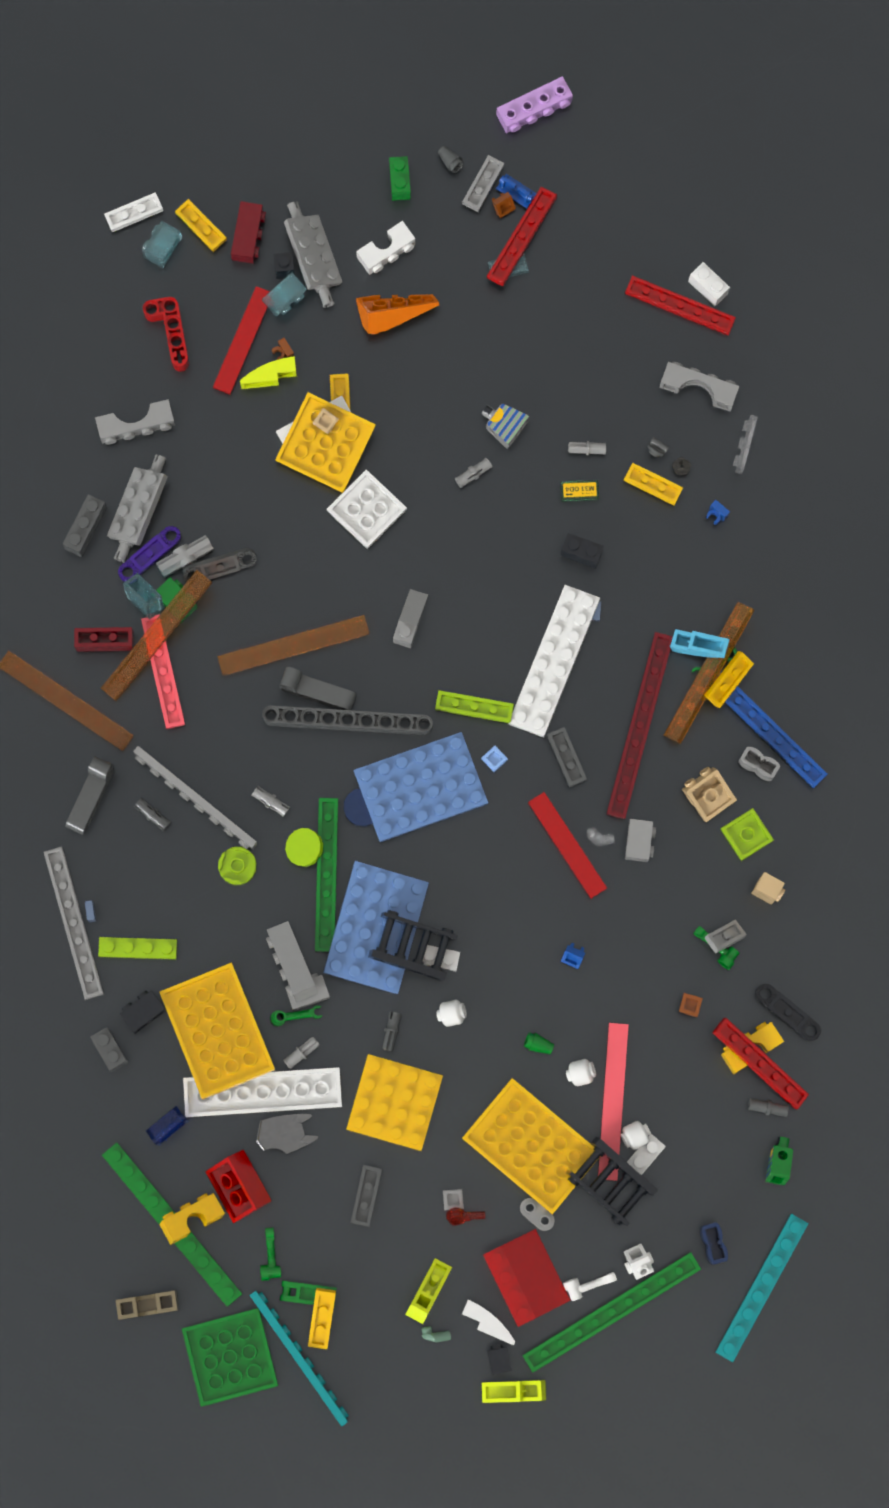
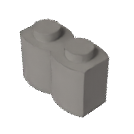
[738,747,780,781]

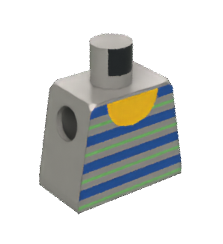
[482,404,529,449]

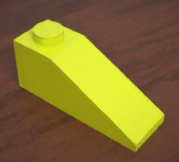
[405,1258,452,1324]

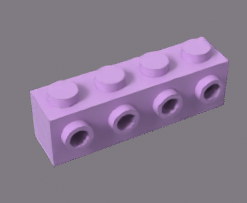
[496,76,573,133]

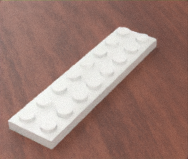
[508,585,600,738]
[183,1067,342,1118]

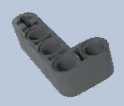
[279,667,357,710]
[65,756,115,835]

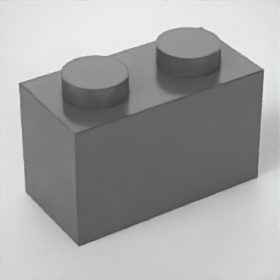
[90,1027,128,1072]

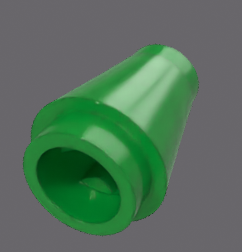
[524,1032,554,1055]

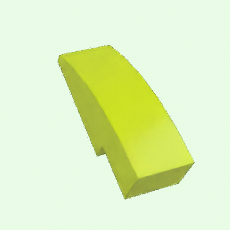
[240,356,297,389]
[482,1380,546,1403]

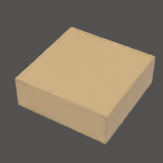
[313,408,339,434]

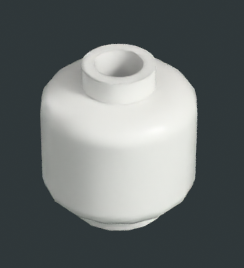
[436,999,467,1027]
[566,1059,596,1087]
[620,1121,651,1150]

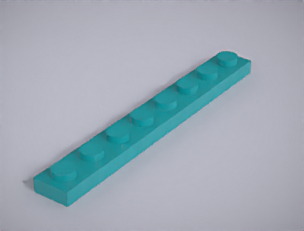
[715,1214,809,1362]
[249,1291,349,1427]

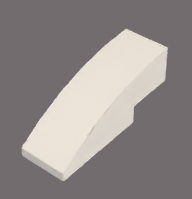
[462,1300,515,1345]

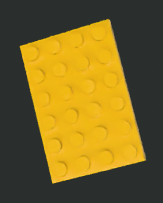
[159,962,275,1100]
[462,1078,600,1215]

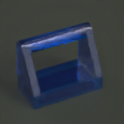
[146,1106,189,1146]

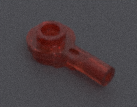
[446,1207,485,1225]

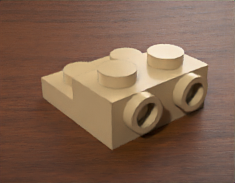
[682,767,737,822]

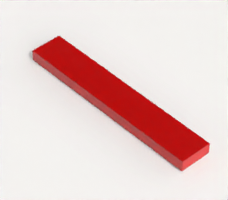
[487,186,557,286]
[625,275,736,336]
[213,286,274,395]
[528,792,607,899]
[712,1018,809,1109]

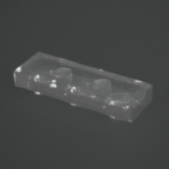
[733,415,758,474]

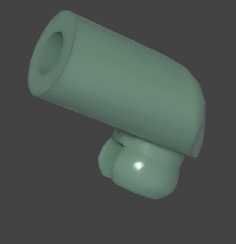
[421,1326,451,1343]

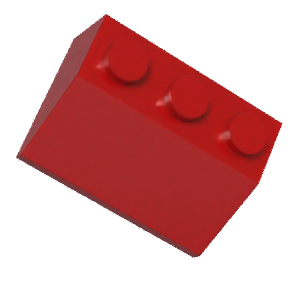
[205,1149,272,1223]

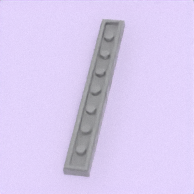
[44,846,104,1000]

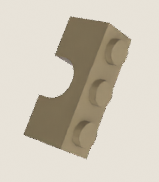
[116,1290,179,1320]

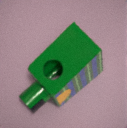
[765,1137,793,1185]

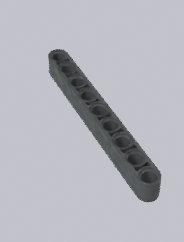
[262,705,433,735]

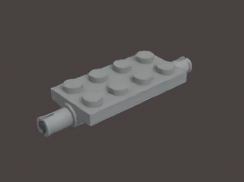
[284,201,342,308]
[107,454,168,563]

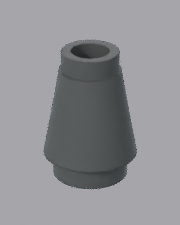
[438,146,464,173]

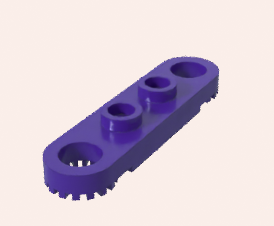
[118,526,181,582]

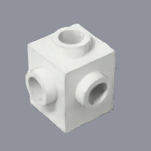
[624,1244,654,1280]

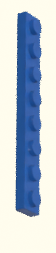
[704,667,827,789]

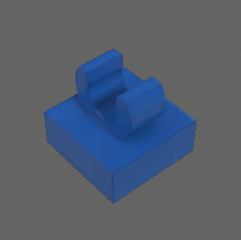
[706,500,730,525]
[561,943,585,969]

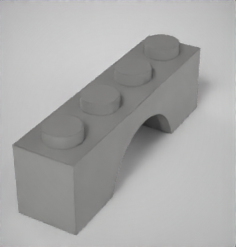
[659,362,739,412]
[95,399,175,445]

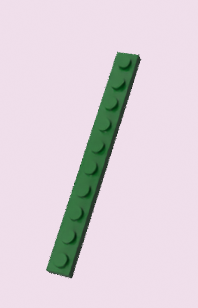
[102,1143,242,1307]
[522,1252,701,1373]

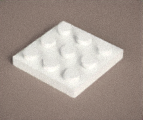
[327,470,407,549]

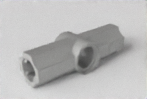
[156,535,214,578]

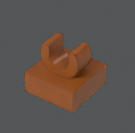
[492,192,516,218]
[272,338,294,360]
[678,993,703,1017]

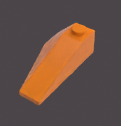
[356,294,439,334]

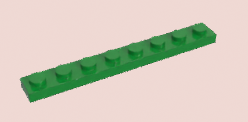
[315,798,338,952]

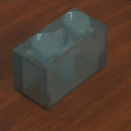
[142,221,182,268]
[262,273,307,317]
[123,573,164,619]

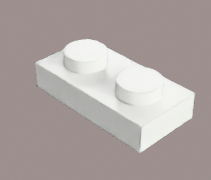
[423,945,460,972]
[627,1134,666,1175]

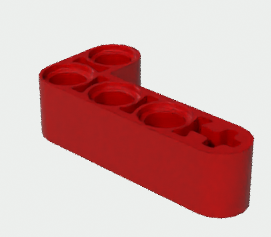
[143,297,189,372]

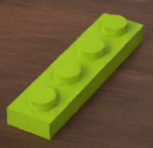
[435,690,514,723]
[98,937,177,960]

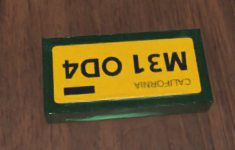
[560,480,599,501]

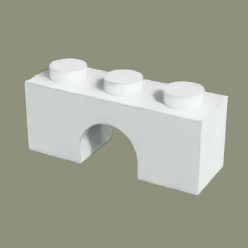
[356,221,415,275]

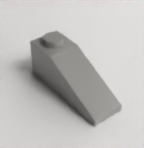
[393,589,428,648]

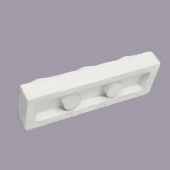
[104,192,163,232]

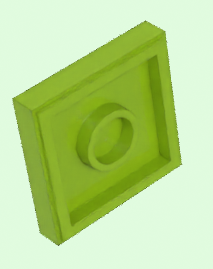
[720,808,774,861]

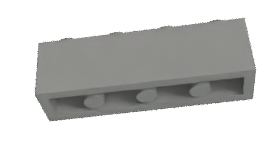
[266,921,318,1003]

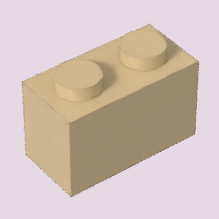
[751,872,785,905]

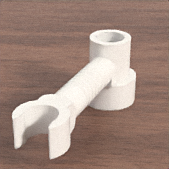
[563,1272,617,1301]

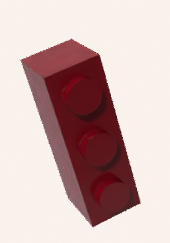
[231,201,266,264]
[74,627,134,652]

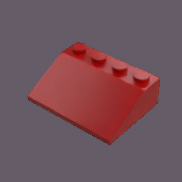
[483,1229,570,1327]

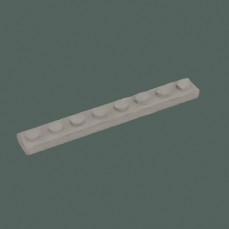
[133,746,258,850]

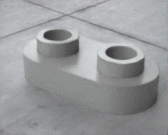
[520,1198,555,1231]

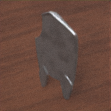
[256,1114,318,1154]

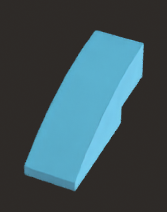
[670,629,730,658]

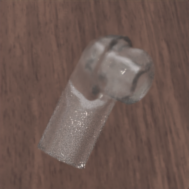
[587,827,615,846]

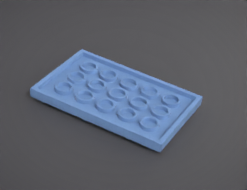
[354,732,488,842]
[323,861,429,994]

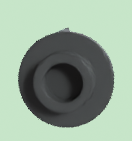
[647,437,669,458]

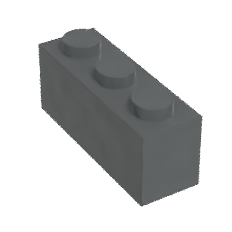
[63,494,107,557]

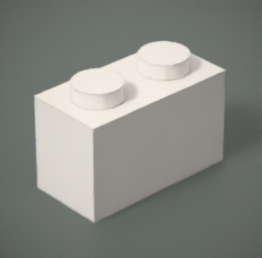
[688,262,730,307]

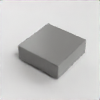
[443,1189,464,1211]

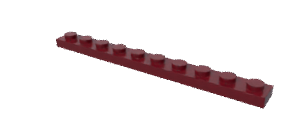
[606,632,673,819]

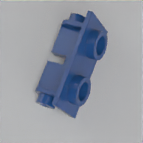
[496,174,537,209]

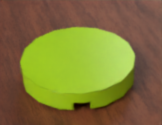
[285,828,323,867]
[218,847,257,885]

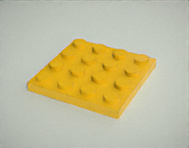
[275,392,376,493]
[346,1054,443,1151]

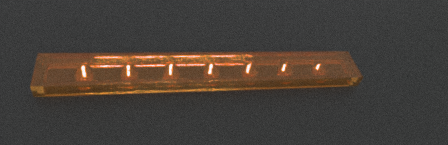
[101,570,213,701]
[664,602,755,744]
[217,615,369,676]
[0,650,134,751]

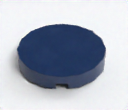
[343,788,373,827]

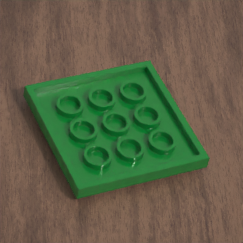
[182,1308,278,1407]

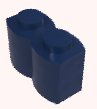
[700,1222,728,1265]

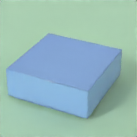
[481,746,508,772]

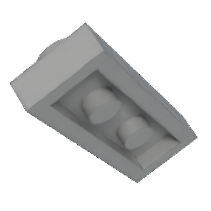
[462,155,505,213]

